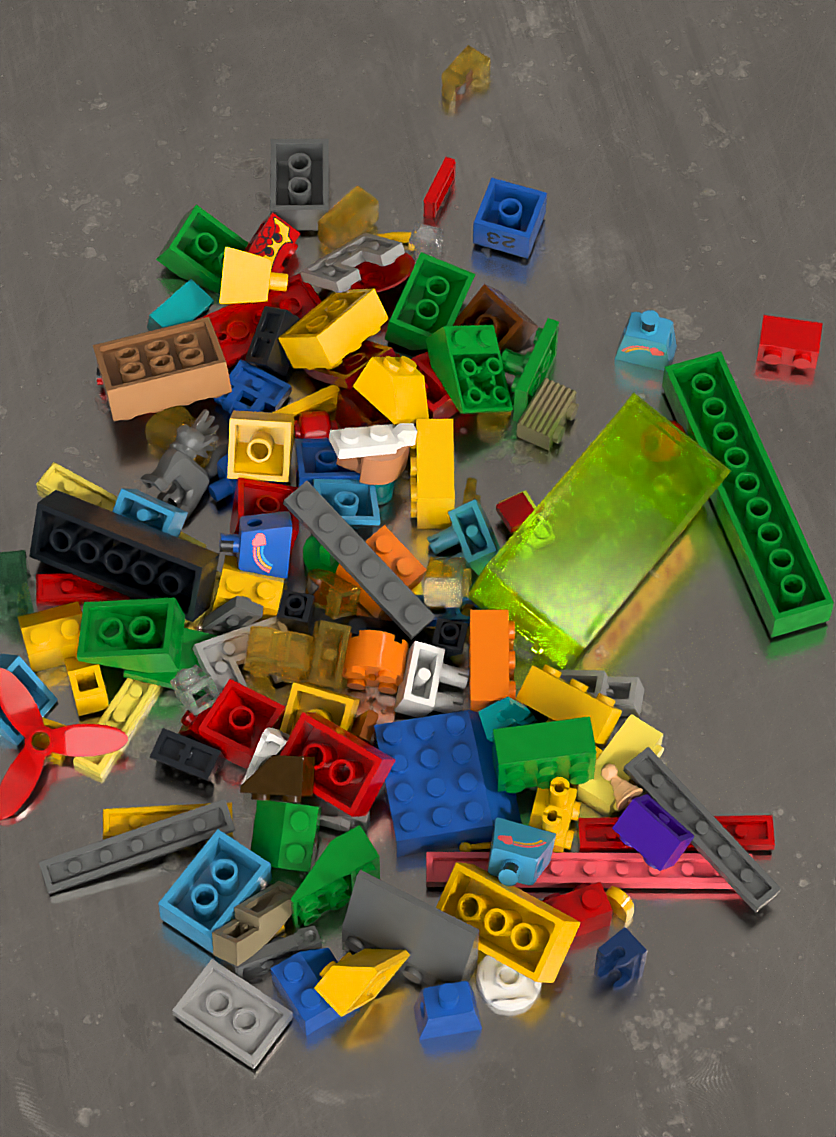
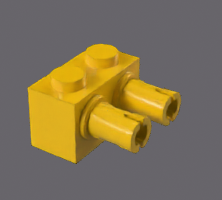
[528,777,582,853]

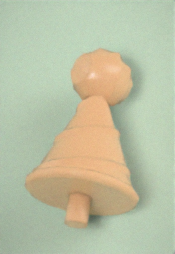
[601,763,643,810]

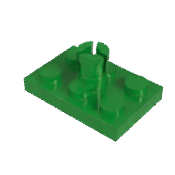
[501,318,559,422]

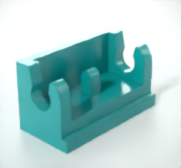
[147,279,214,331]
[478,696,538,743]

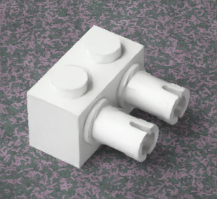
[394,641,469,718]

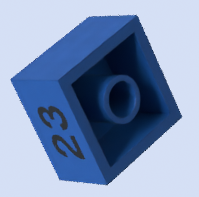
[473,178,547,258]

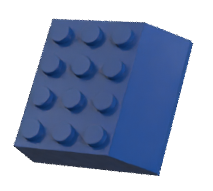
[374,710,522,857]

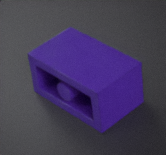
[612,794,695,871]

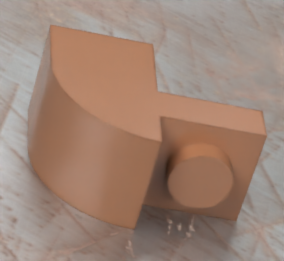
[336,446,410,485]

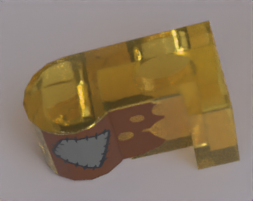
[442,45,491,101]
[305,569,361,619]

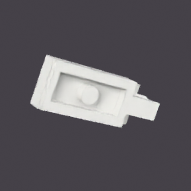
[328,423,417,459]

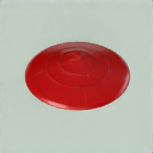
[349,252,415,293]

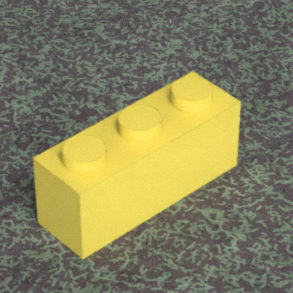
[576,714,664,817]

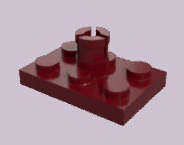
[304,340,397,399]

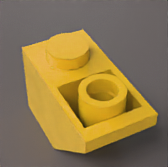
[64,656,109,716]

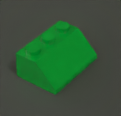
[385,252,476,350]

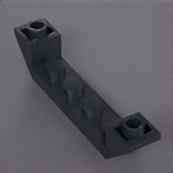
[277,590,469,659]

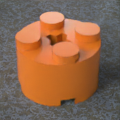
[341,630,409,694]

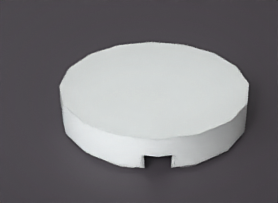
[476,955,541,1011]

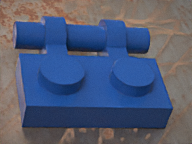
[214,359,292,414]

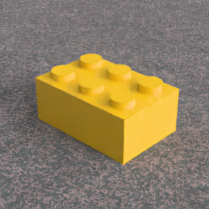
[278,288,389,370]
[410,419,455,529]

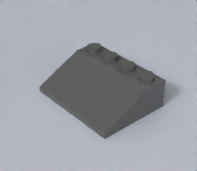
[342,870,479,986]

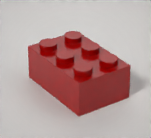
[280,712,396,817]

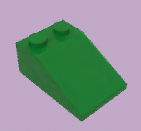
[156,204,248,294]
[77,598,185,673]

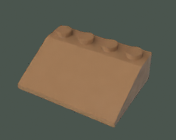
[93,317,232,421]

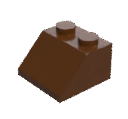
[453,284,539,356]

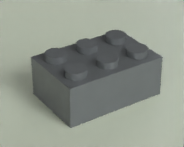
[270,139,329,230]

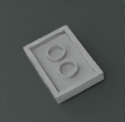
[172,959,293,1069]

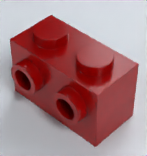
[542,881,613,938]

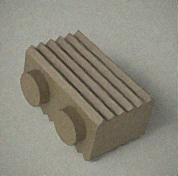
[516,378,579,451]

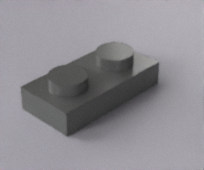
[202,596,264,635]

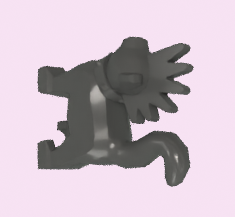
[140,410,229,520]

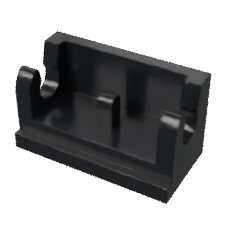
[244,306,300,377]
[150,728,226,783]

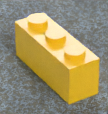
[515,664,622,745]

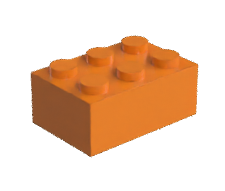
[469,610,516,712]

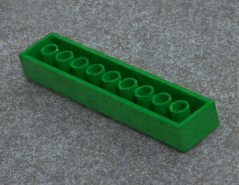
[662,351,834,638]

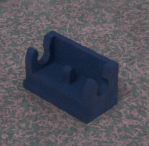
[594,927,648,990]

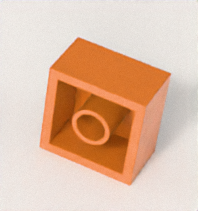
[334,525,427,618]

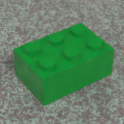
[492,717,597,793]

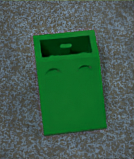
[425,325,513,414]
[291,825,380,928]

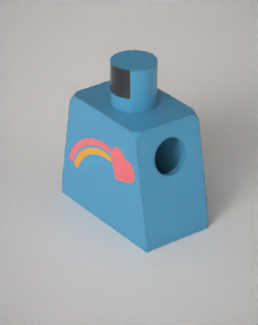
[615,310,677,371]
[488,817,556,886]

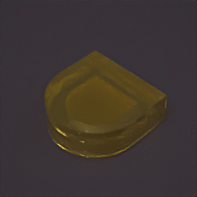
[477,412,511,438]

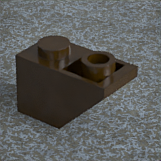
[240,755,315,803]

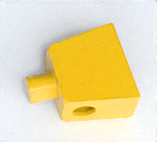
[219,247,288,305]

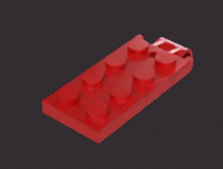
[197,273,322,368]

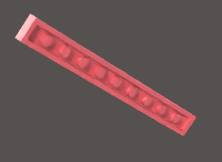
[426,852,753,889]

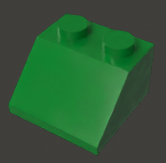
[251,800,322,872]

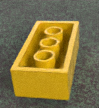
[436,862,581,983]

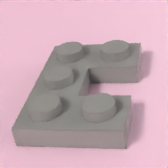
[300,233,405,293]
[193,616,306,699]

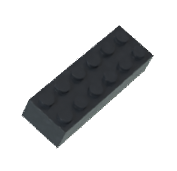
[29,490,220,622]

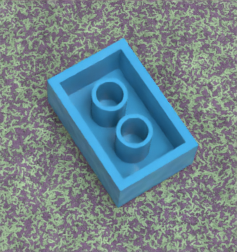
[158,829,272,954]

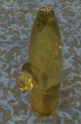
[463,477,481,505]

